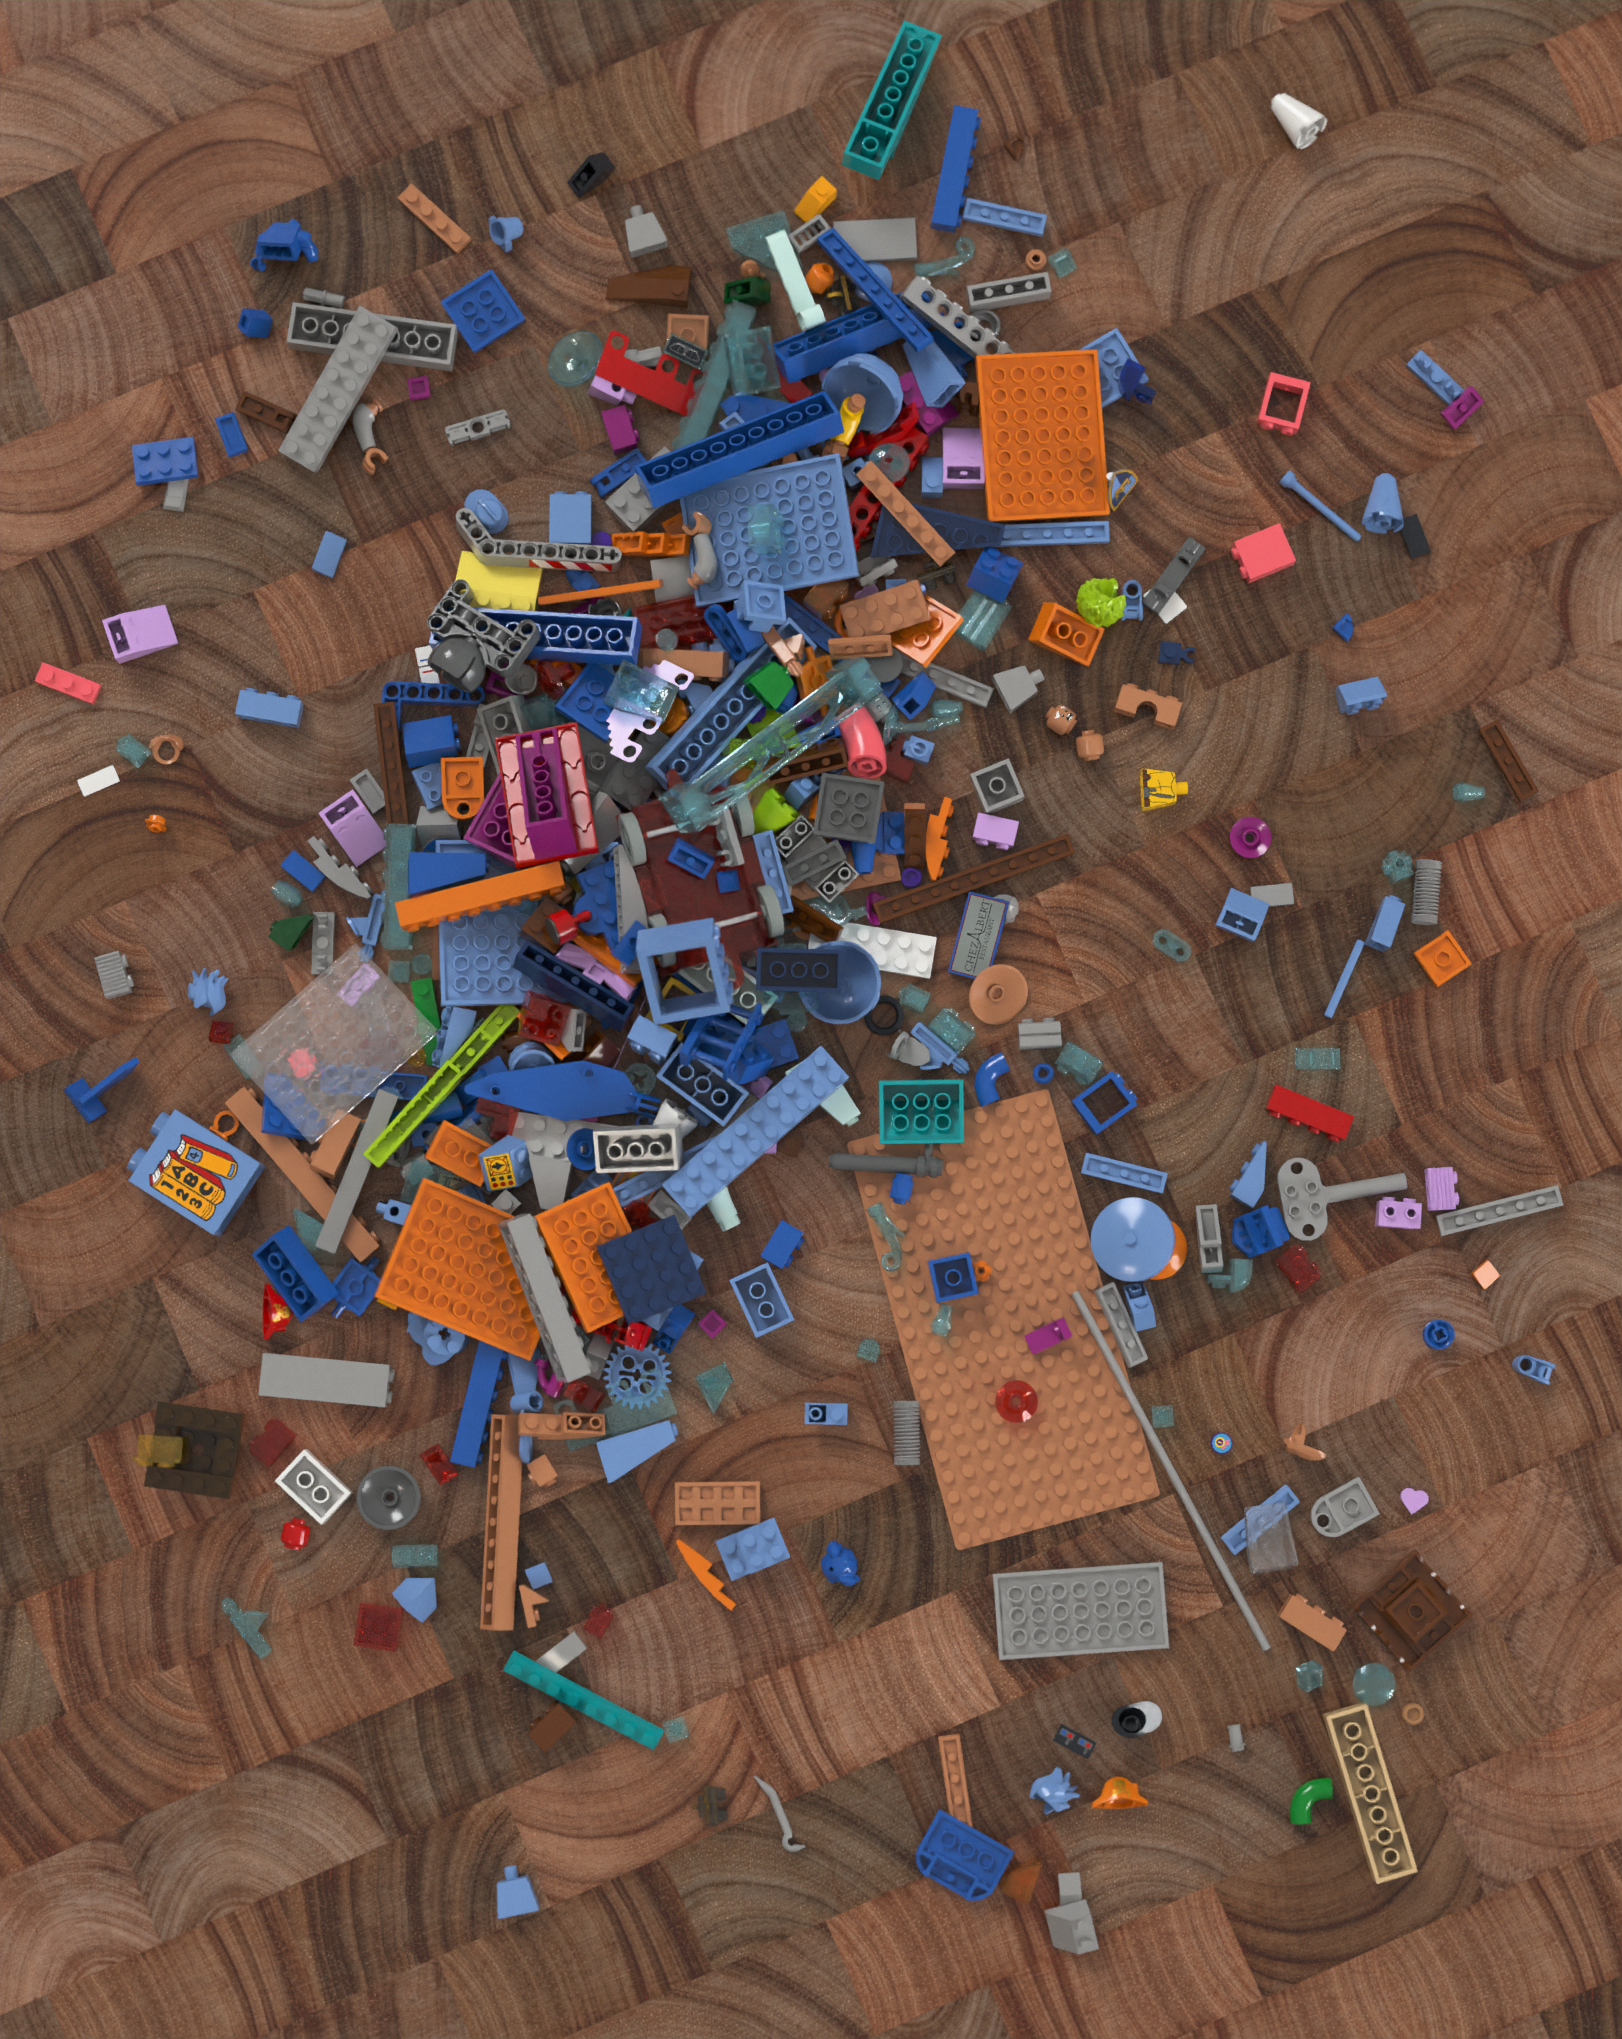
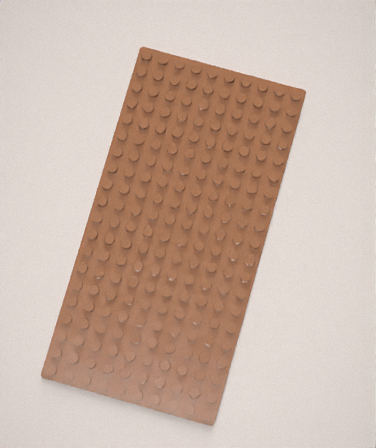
[847,1089,1160,1550]

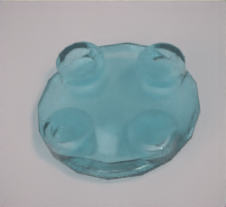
[1353,1663,1395,1706]

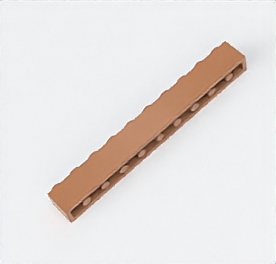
[225,1087,382,1263]
[480,1414,522,1630]

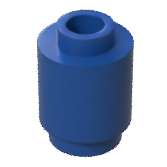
[775,684,798,714]
[889,1173,914,1205]

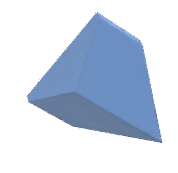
[392,1578,437,1623]

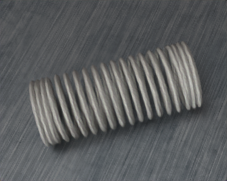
[1411,859,1442,925]
[893,1401,921,1465]

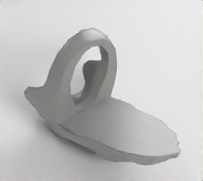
[994,894,1019,924]
[886,1029,930,1066]

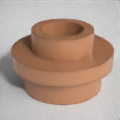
[1026,249,1046,270]

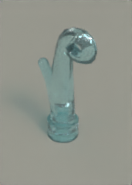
[913,237,975,278]
[866,1202,905,1271]

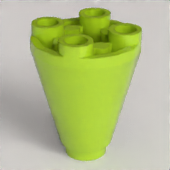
[745,788,800,844]

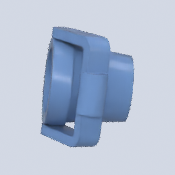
[489,216,523,253]

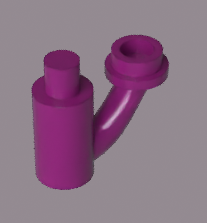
[534,1358,565,1398]

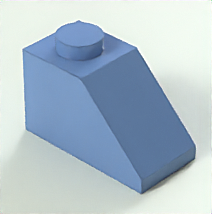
[921,457,943,498]

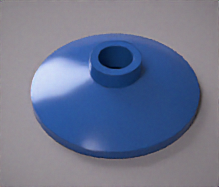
[566,1128,596,1170]

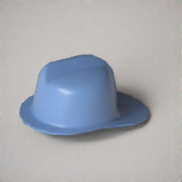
[464,489,508,534]

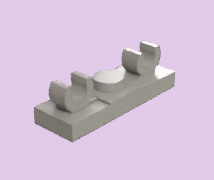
[705,802,745,867]
[311,912,335,975]

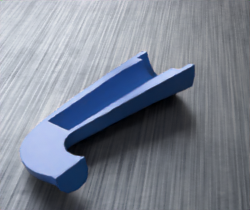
[388,1090,464,1126]

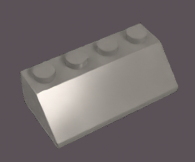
[477,695,534,775]

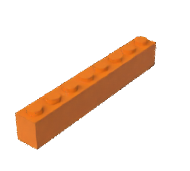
[395,861,567,932]

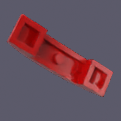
[846,402,919,457]

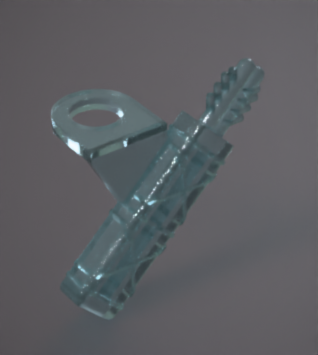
[221,1597,272,1659]

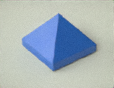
[716,869,741,893]

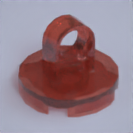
[535,659,576,700]

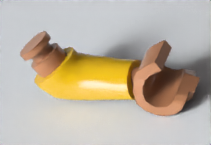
[821,393,866,465]

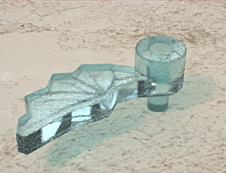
[369,1086,404,1100]

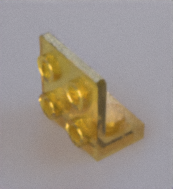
[131,1435,183,1467]

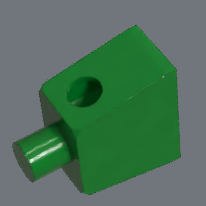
[742,662,794,710]

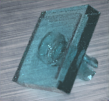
[400,1159,453,1204]

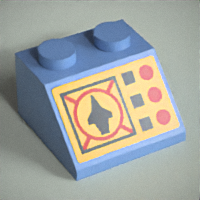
[478,1135,533,1191]

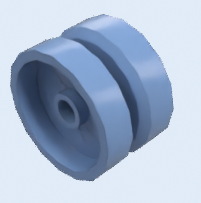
[508,1041,555,1071]

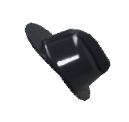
[1111,1701,1162,1739]

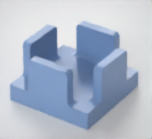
[736,580,786,633]

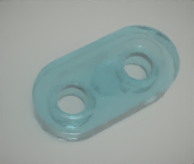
[1152,929,1191,962]

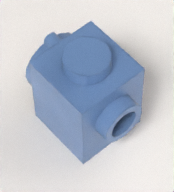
[901,735,935,766]

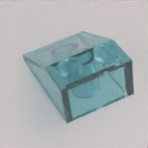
[602,659,680,724]

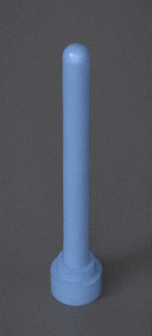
[1279,470,1361,541]

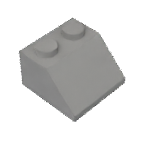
[1044,1899,1099,1954]

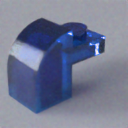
[1118,358,1157,404]

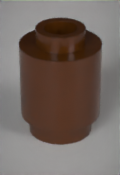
[501,1029,532,1053]

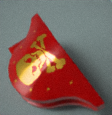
[262,1284,293,1340]

